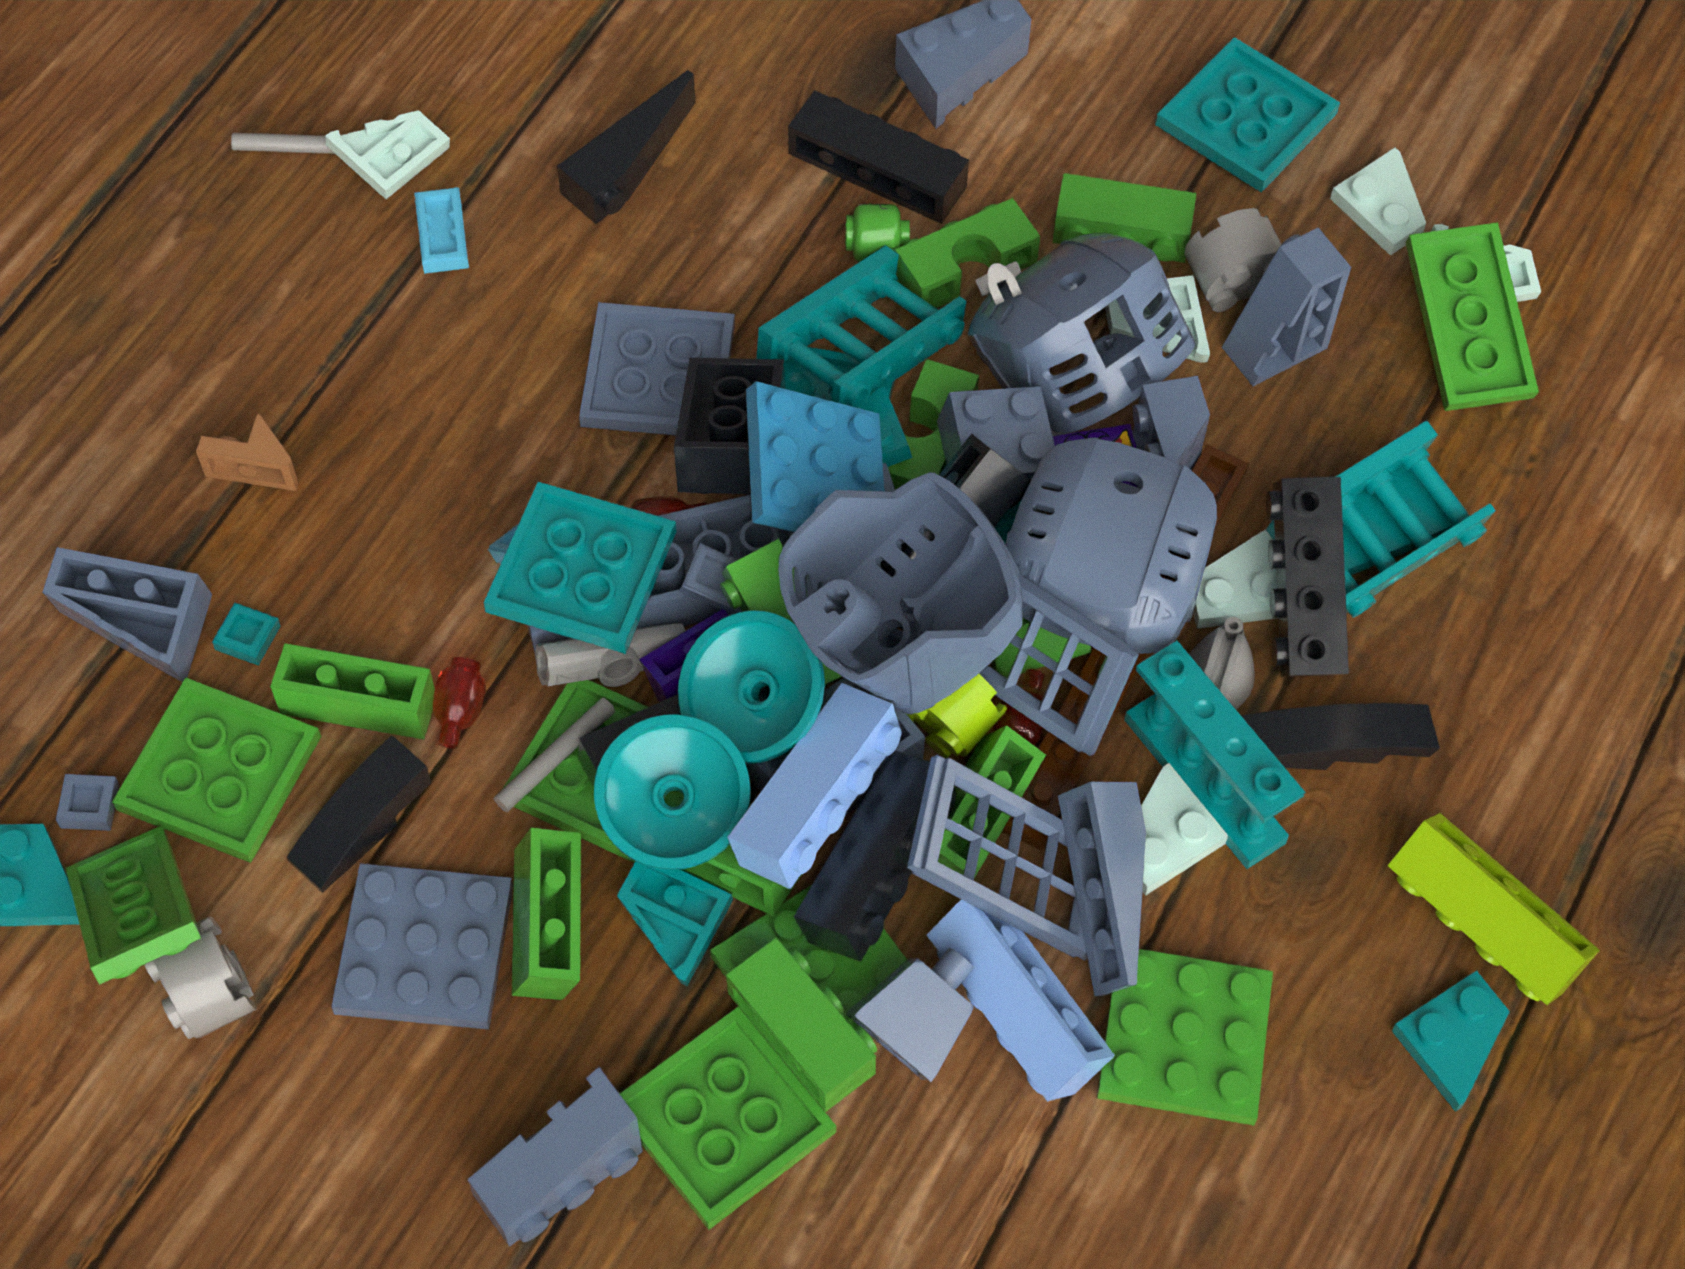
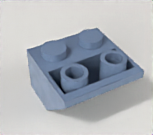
[1132,376,1210,471]

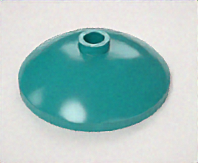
[678,611,825,764]
[594,715,750,870]

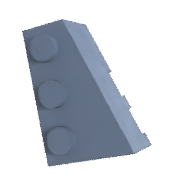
[895,0,1031,129]
[1222,228,1351,386]
[42,547,212,683]
[467,1067,643,1247]

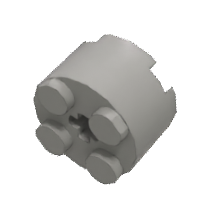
[1184,208,1282,312]
[144,916,257,1039]

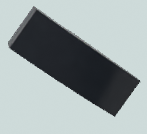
[287,735,431,893]

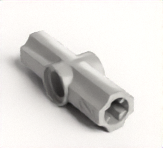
[535,622,686,687]

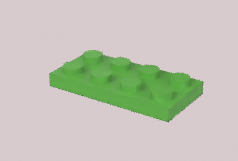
[1405,222,1539,411]
[66,825,201,985]

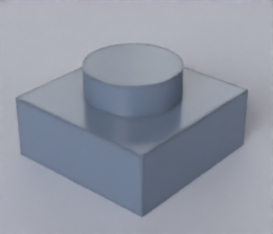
[56,774,120,831]

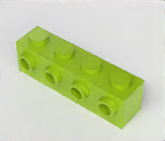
[1388,813,1600,1005]

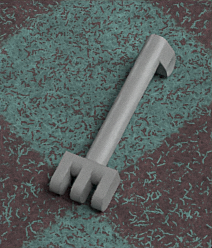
[975,261,1022,305]

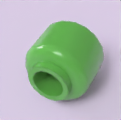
[845,204,910,262]

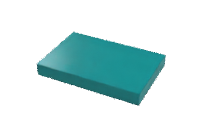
[1343,467,1453,575]

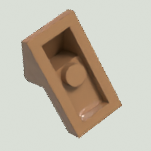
[196,413,299,491]

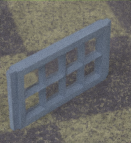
[979,574,1139,756]
[907,755,1088,960]

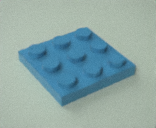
[746,381,884,532]

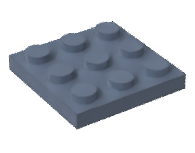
[579,302,735,435]
[331,864,513,1029]

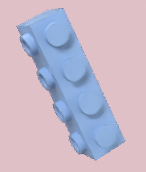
[727,683,902,889]
[927,899,1115,1102]

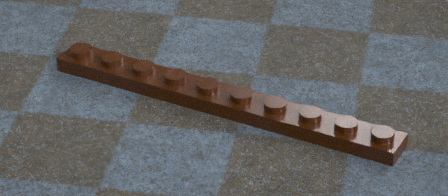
[1002,444,1249,851]

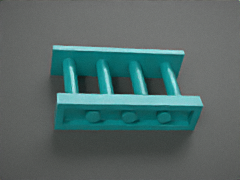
[756,245,967,408]
[1266,420,1496,618]
[1124,640,1305,869]

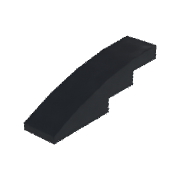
[1241,703,1440,770]

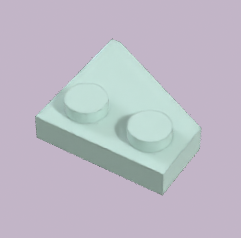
[1330,147,1426,256]

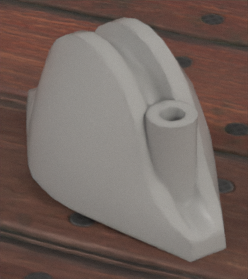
[1189,617,1255,710]

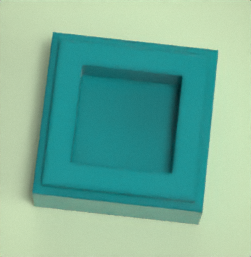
[212,602,281,666]

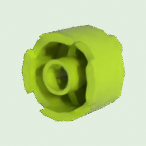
[906,674,1007,758]

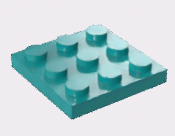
[1156,37,1340,193]
[483,482,677,654]

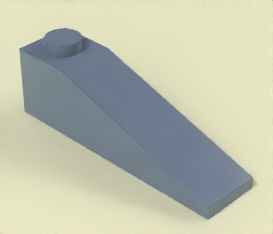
[1058,782,1146,996]

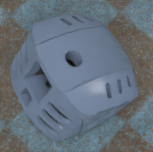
[968,233,1195,433]
[1005,438,1217,654]
[778,472,1023,714]

